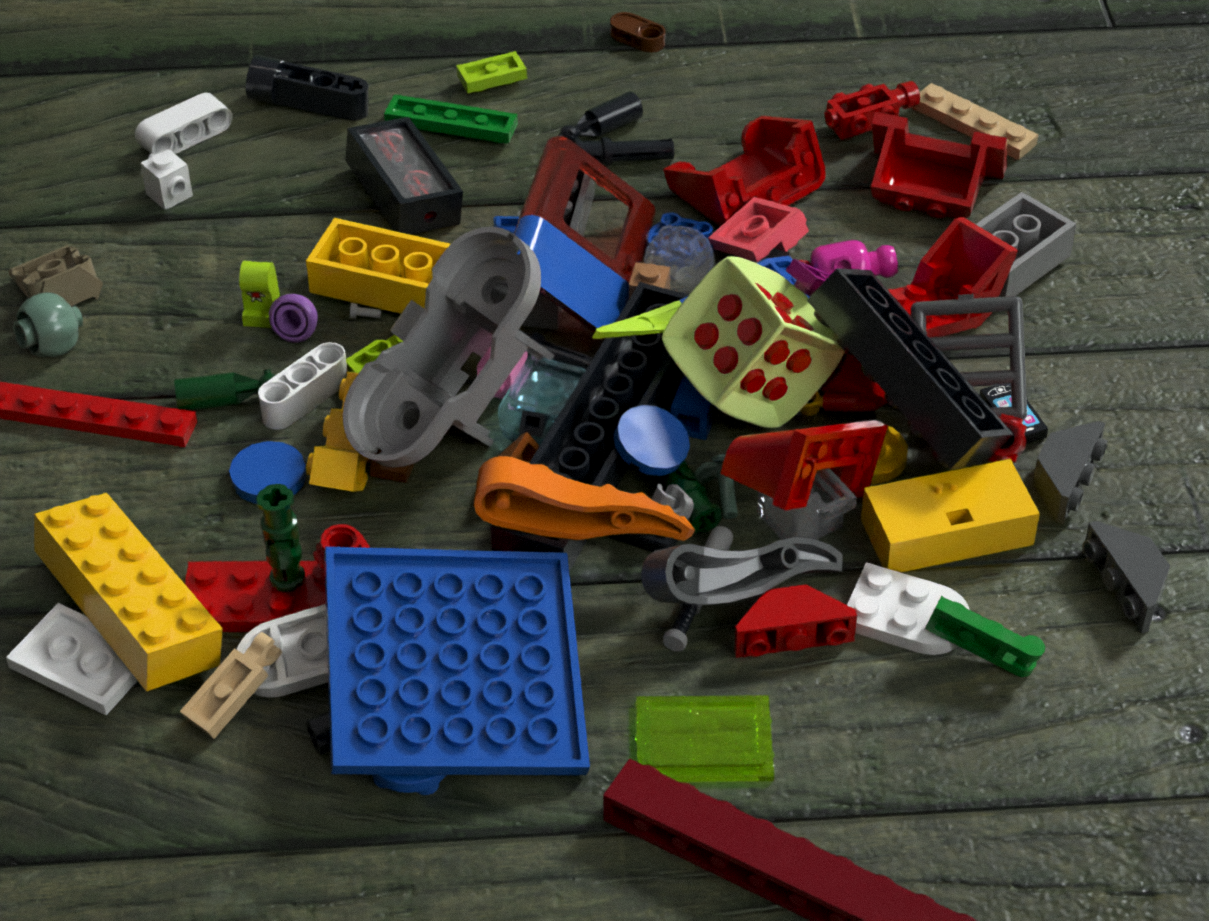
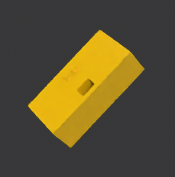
[861,459,1040,572]

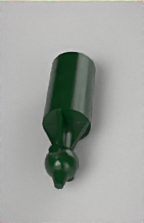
[174,369,276,411]

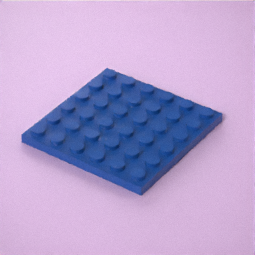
[324,547,590,775]

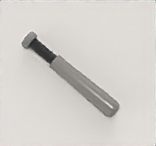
[663,526,733,651]

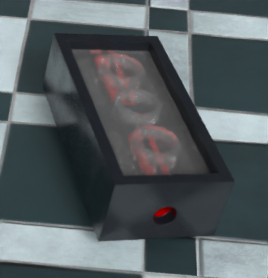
[346,117,463,235]

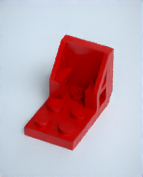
[888,217,1018,338]

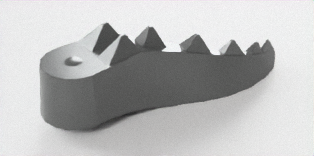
[641,537,843,605]

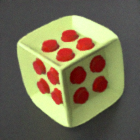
[662,257,845,428]

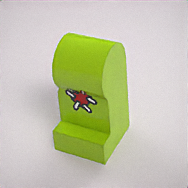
[239,260,280,328]

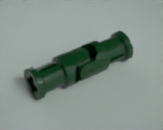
[654,460,722,533]
[256,484,306,592]

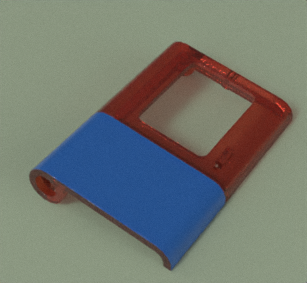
[514,136,656,340]

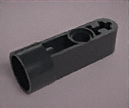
[246,55,369,121]

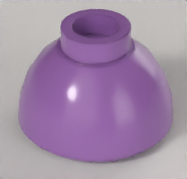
[269,294,318,343]

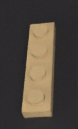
[912,83,1038,160]

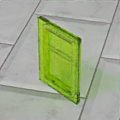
[635,695,775,782]

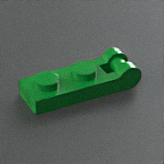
[925,596,1045,677]

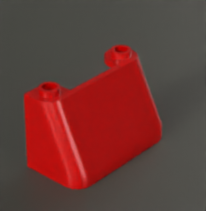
[663,116,826,227]

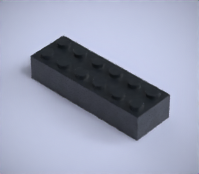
[807,268,1014,469]

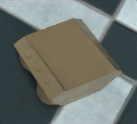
[8,245,103,306]

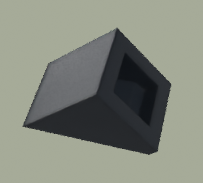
[519,410,551,437]

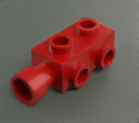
[824,81,920,140]

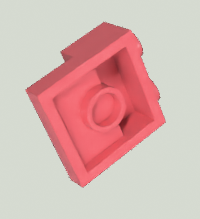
[708,197,809,262]

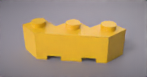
[306,372,376,492]

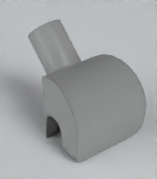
[651,484,694,520]

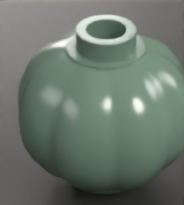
[13,292,83,357]

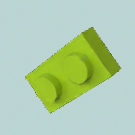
[456,51,527,93]

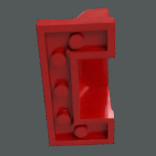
[871,112,1007,218]
[720,420,888,511]

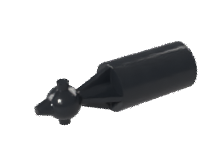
[554,91,643,145]

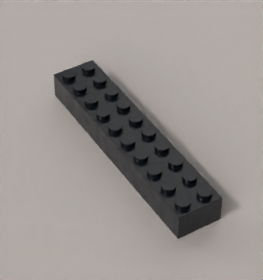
[490,282,689,572]

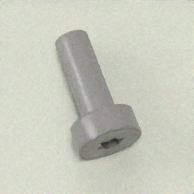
[350,303,381,319]

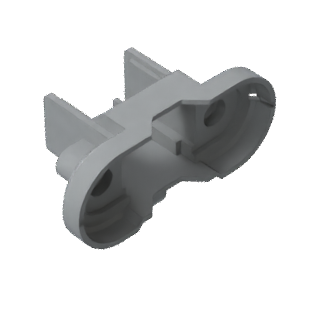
[343,227,555,467]

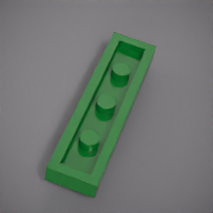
[384,94,518,144]

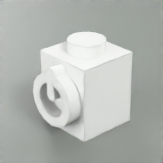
[141,149,193,210]

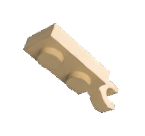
[180,632,282,739]

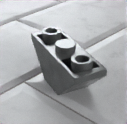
[1032,421,1108,524]
[1083,521,1170,634]

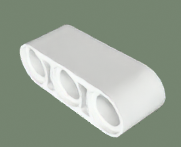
[135,92,233,155]
[258,342,348,430]

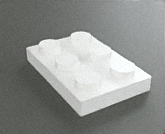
[6,603,137,715]

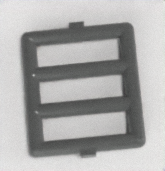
[911,294,1027,420]

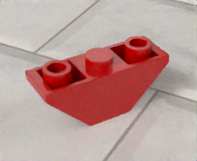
[734,584,857,658]

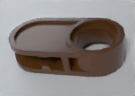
[610,12,665,52]

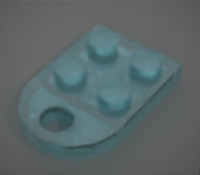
[498,354,586,445]

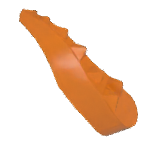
[474,456,695,541]

